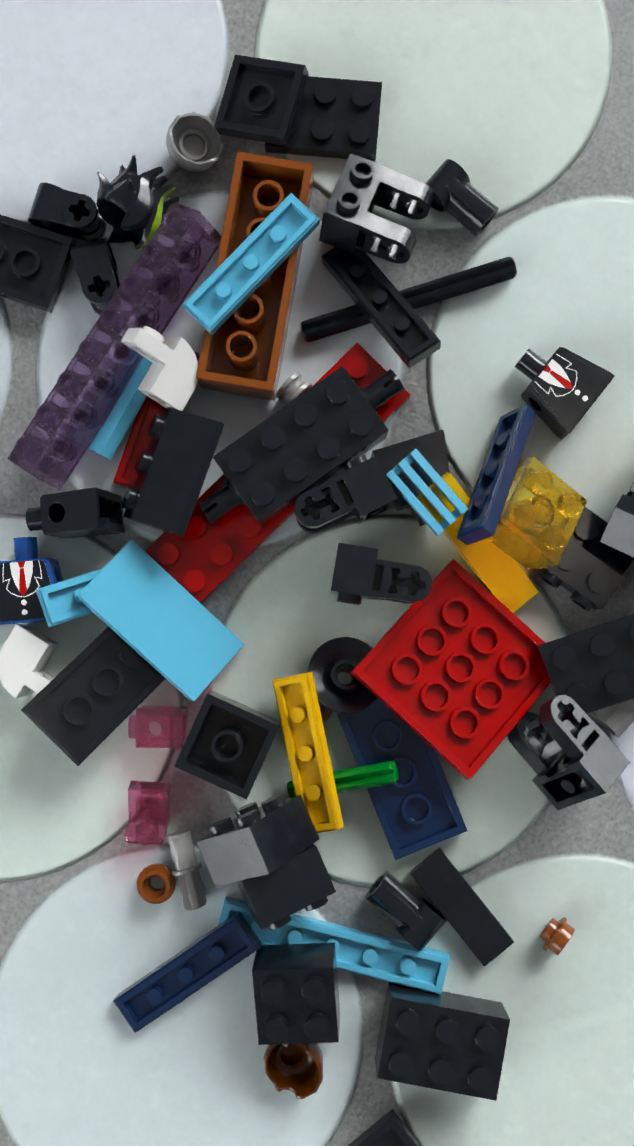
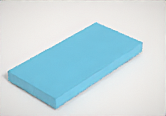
[76,539,244,702]

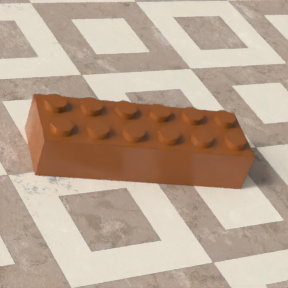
[196,151,314,401]

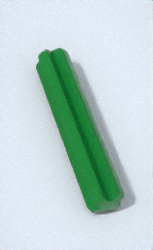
[287,761,399,798]

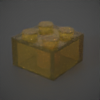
[487,456,587,570]

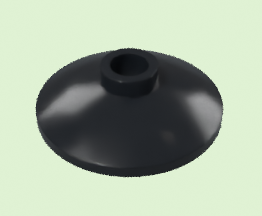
[308,637,377,714]

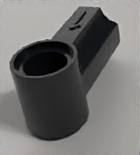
[426,159,499,236]
[366,871,447,951]

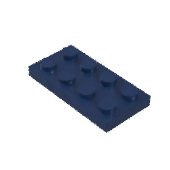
[337,698,467,860]

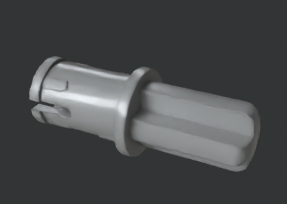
[166,829,206,910]

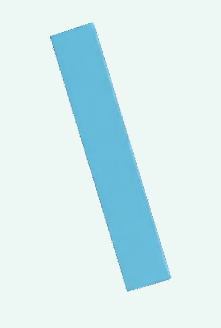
[218,897,450,995]

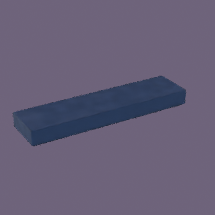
[457,404,536,545]
[113,911,262,1033]

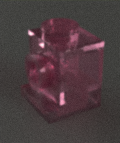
[128,706,187,749]

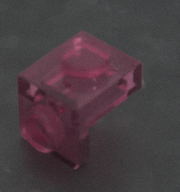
[125,781,170,845]

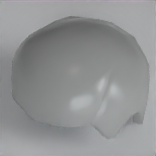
[166,112,224,173]

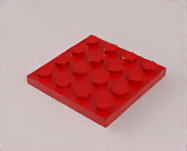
[350,559,550,779]

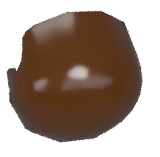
[263,1043,323,1100]

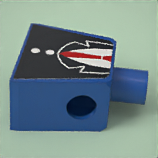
[0,537,63,625]

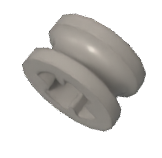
[276,371,312,405]

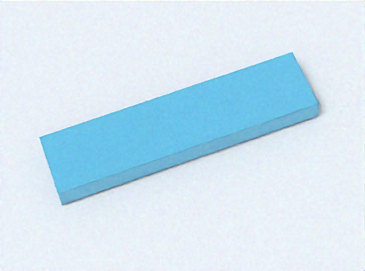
[182,193,320,335]

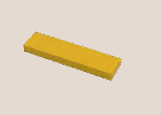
[417,472,539,613]
[272,672,344,833]

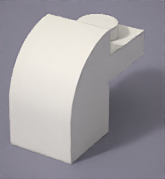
[121,326,198,411]
[0,624,59,698]

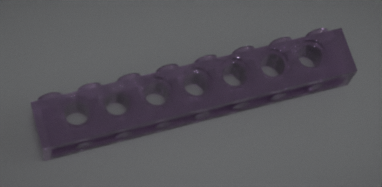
[7,202,222,492]

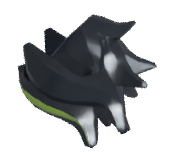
[96,155,179,250]

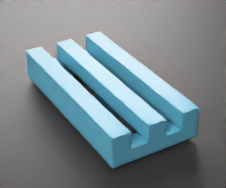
[386,449,468,536]

